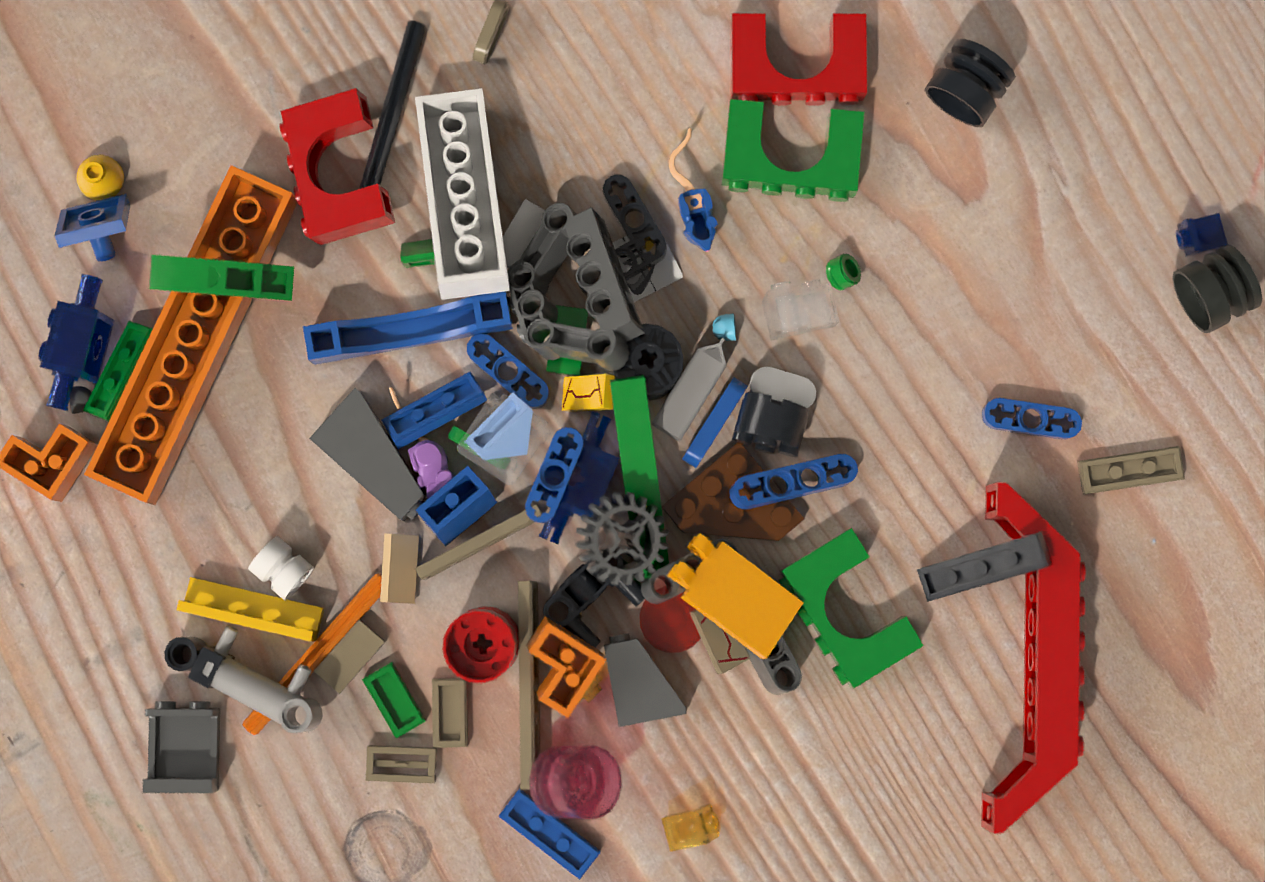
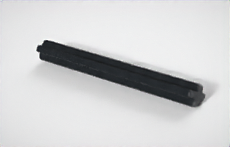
[359,20,425,189]

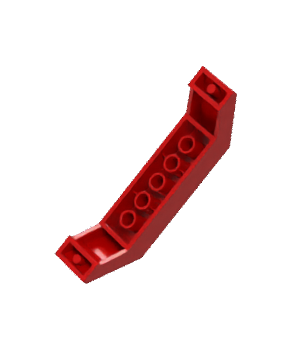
[981,482,1086,834]

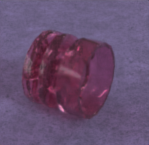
[529,745,622,820]

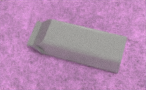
[651,338,726,442]

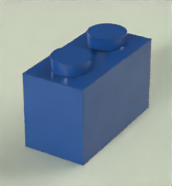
[415,466,497,547]

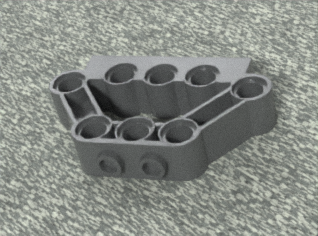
[507,203,645,371]

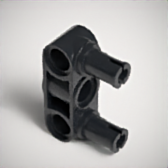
[543,549,645,648]

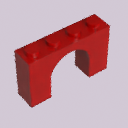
[730,13,867,106]
[280,88,395,245]

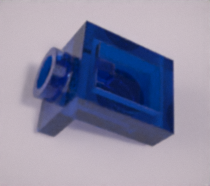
[1176,213,1228,257]

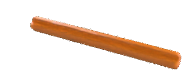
[242,573,382,735]

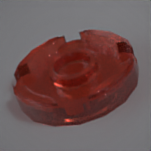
[639,586,701,653]

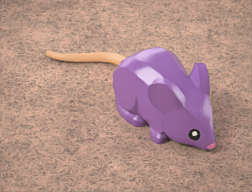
[389,387,455,500]

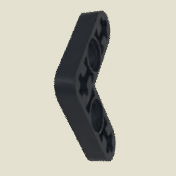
[579,174,667,296]

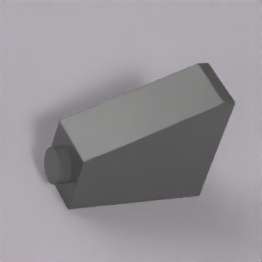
[604,633,687,727]

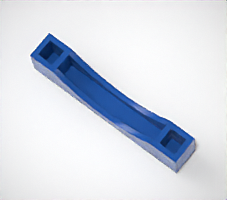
[303,291,513,365]

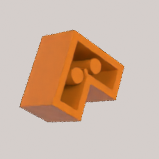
[0,423,98,502]
[526,616,606,718]

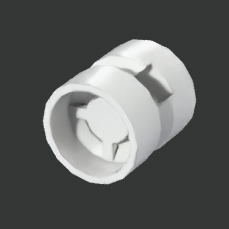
[248,536,314,601]

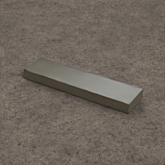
[415,504,542,580]

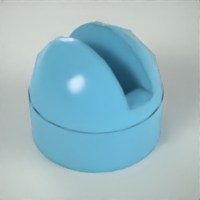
[712,313,736,341]

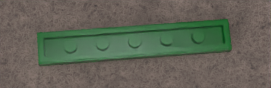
[610,375,669,578]

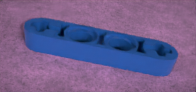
[729,454,858,509]

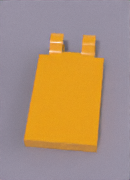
[667,534,803,660]

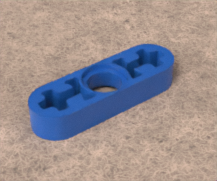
[467,334,549,409]
[682,377,748,468]
[982,398,1082,440]
[525,427,584,523]

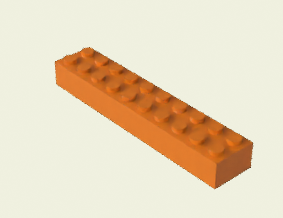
[84,165,297,505]

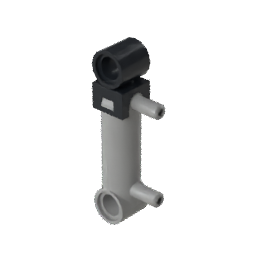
[164,626,323,733]

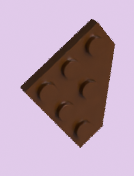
[662,442,804,541]

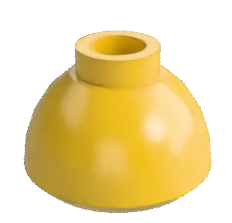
[76,154,124,201]

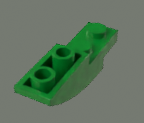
[149,254,294,301]

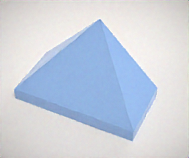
[465,393,533,460]

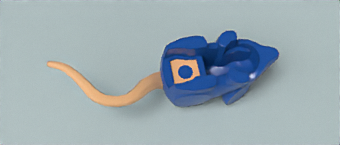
[669,128,718,252]

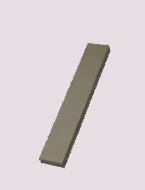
[518,581,541,789]

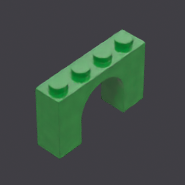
[721,99,865,202]
[778,528,924,689]

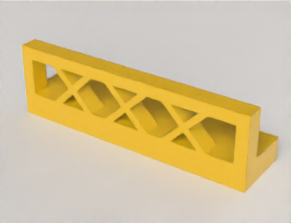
[176,577,324,642]

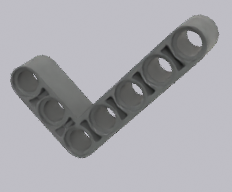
[641,539,802,695]

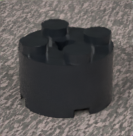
[732,392,809,458]

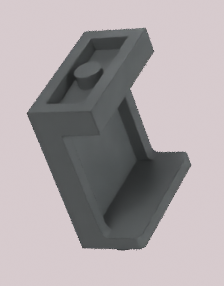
[143,701,220,793]

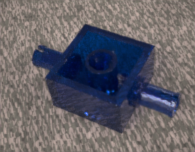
[38,274,115,411]
[537,411,620,545]

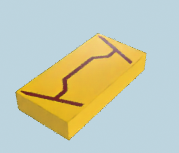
[562,374,615,412]

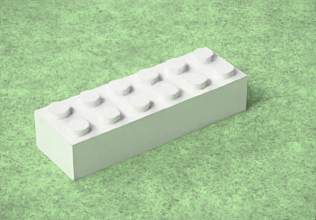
[415,88,510,300]

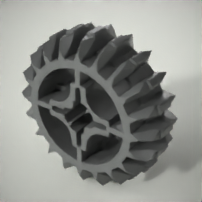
[576,492,669,585]

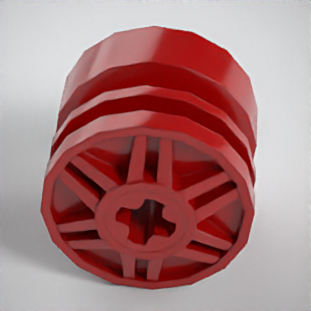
[442,606,519,684]

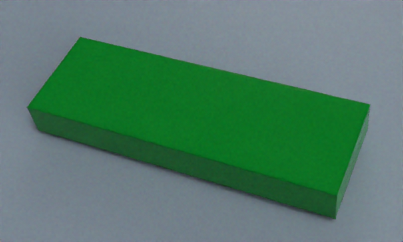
[83,321,153,422]

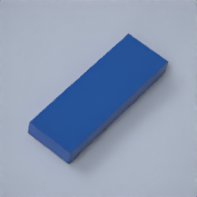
[381,371,487,449]
[498,788,601,880]

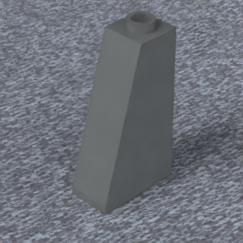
[309,388,427,521]

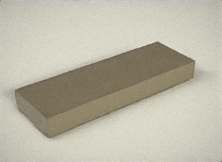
[1077,446,1185,495]

